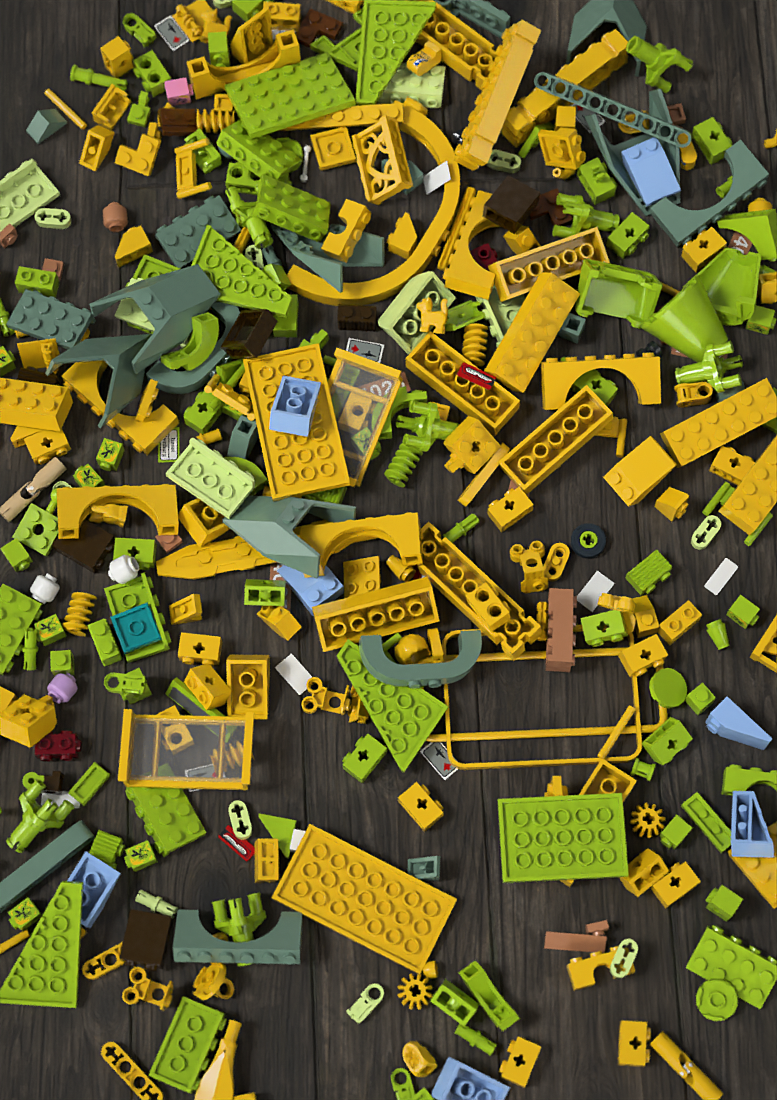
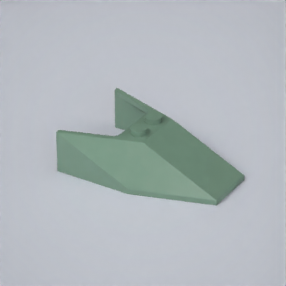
[584,89,680,216]
[89,264,220,374]
[223,496,356,579]

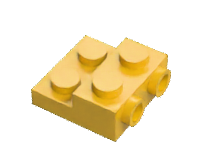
[537,127,586,170]

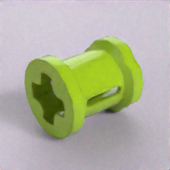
[630,758,656,781]

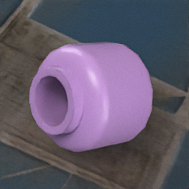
[47,673,78,703]

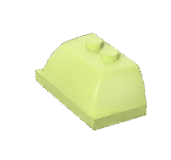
[378,271,456,354]

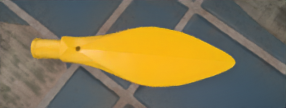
[195,1020,242,1100]

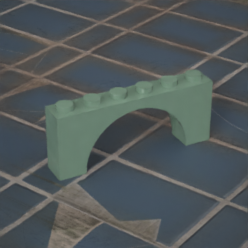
[650,139,769,248]
[173,910,303,964]

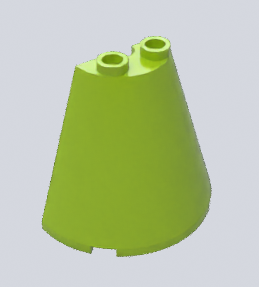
[698,247,761,326]
[640,274,728,363]

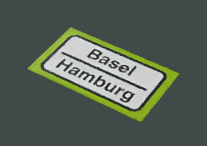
[158,427,179,463]

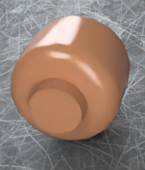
[103,202,128,232]

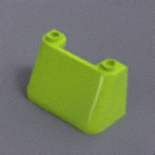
[575,259,663,329]

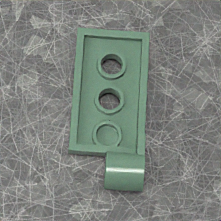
[434,0,510,39]

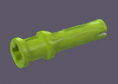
[70,64,128,92]

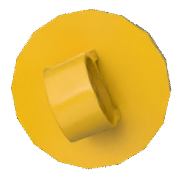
[193,962,234,1000]

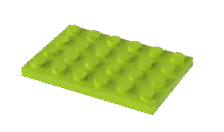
[224,52,356,139]
[498,793,629,883]

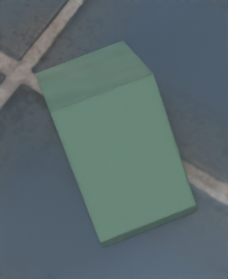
[26,109,67,144]
[407,856,440,881]

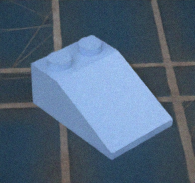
[621,137,681,207]
[269,375,321,437]
[277,565,344,616]
[705,697,772,750]
[67,852,121,928]
[431,1057,510,1100]

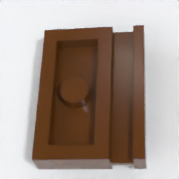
[158,108,198,136]

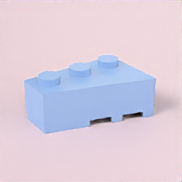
[731,791,774,858]

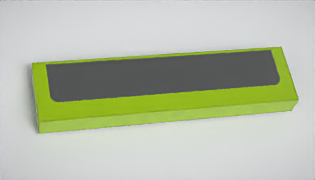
[165,677,238,743]

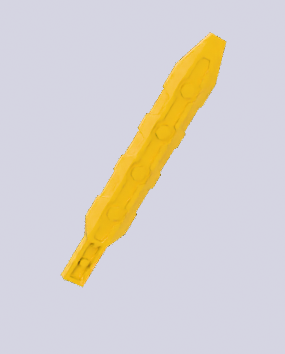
[156,516,384,580]

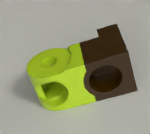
[23,771,64,795]

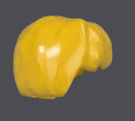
[394,634,431,665]

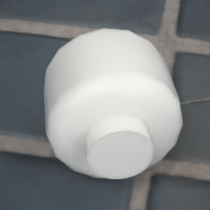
[108,555,139,584]
[30,573,60,604]

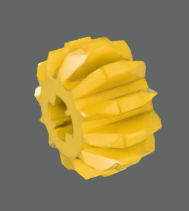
[630,803,665,838]
[398,974,433,1010]

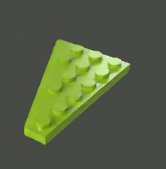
[355,0,436,105]
[191,225,294,318]
[337,639,448,772]
[0,881,83,1008]

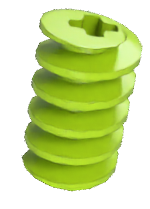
[384,443,423,487]

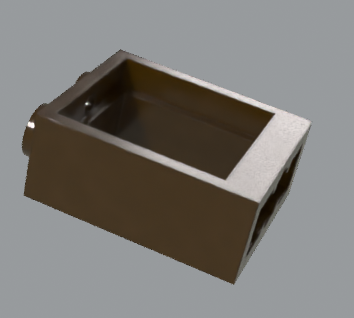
[220,309,278,359]

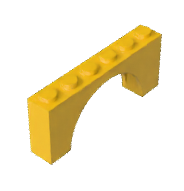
[187,29,301,99]
[443,190,499,300]
[541,352,661,410]
[62,360,179,455]
[57,484,179,539]
[300,512,423,578]

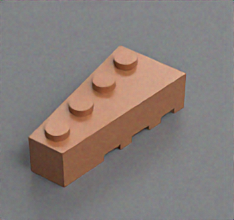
[545,588,577,672]

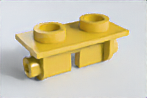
[348,686,369,724]

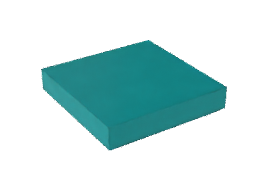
[110,602,162,654]

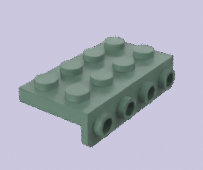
[155,195,241,269]
[6,290,96,350]

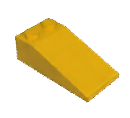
[230,7,273,64]

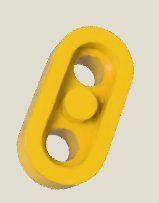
[543,543,570,581]

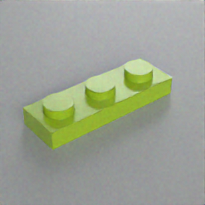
[681,792,731,853]

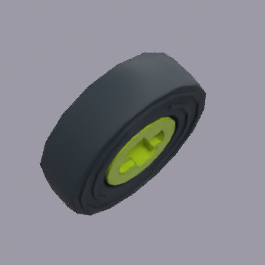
[571,523,606,559]

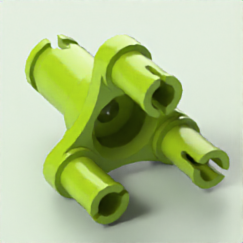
[626,36,693,93]
[225,183,273,249]
[552,193,620,238]
[675,341,743,393]
[396,400,459,452]
[6,779,75,853]
[212,893,266,966]

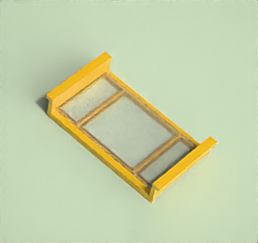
[328,348,403,488]
[118,709,254,790]

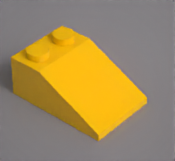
[603,436,677,507]
[178,498,230,547]
[226,655,270,719]

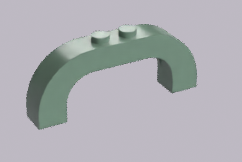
[146,301,240,394]
[359,630,482,689]

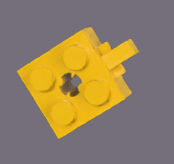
[444,416,501,474]
[0,694,57,748]

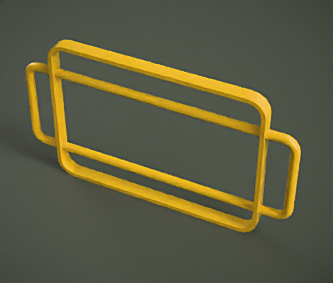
[417,625,668,770]

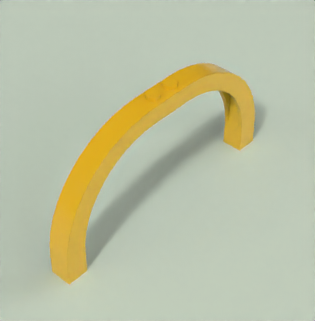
[287,100,460,306]

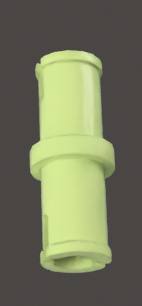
[135,889,178,918]

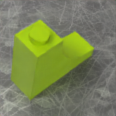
[717,209,777,262]

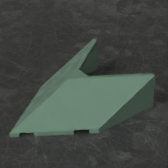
[566,0,647,76]
[270,224,384,293]
[45,334,152,428]

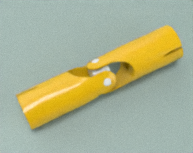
[650,1031,724,1100]

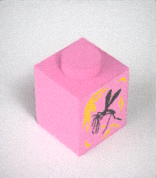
[164,78,193,106]

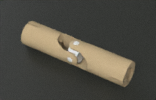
[0,457,67,522]

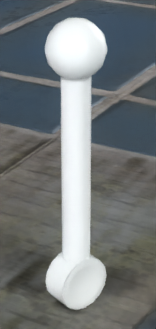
[300,145,311,182]

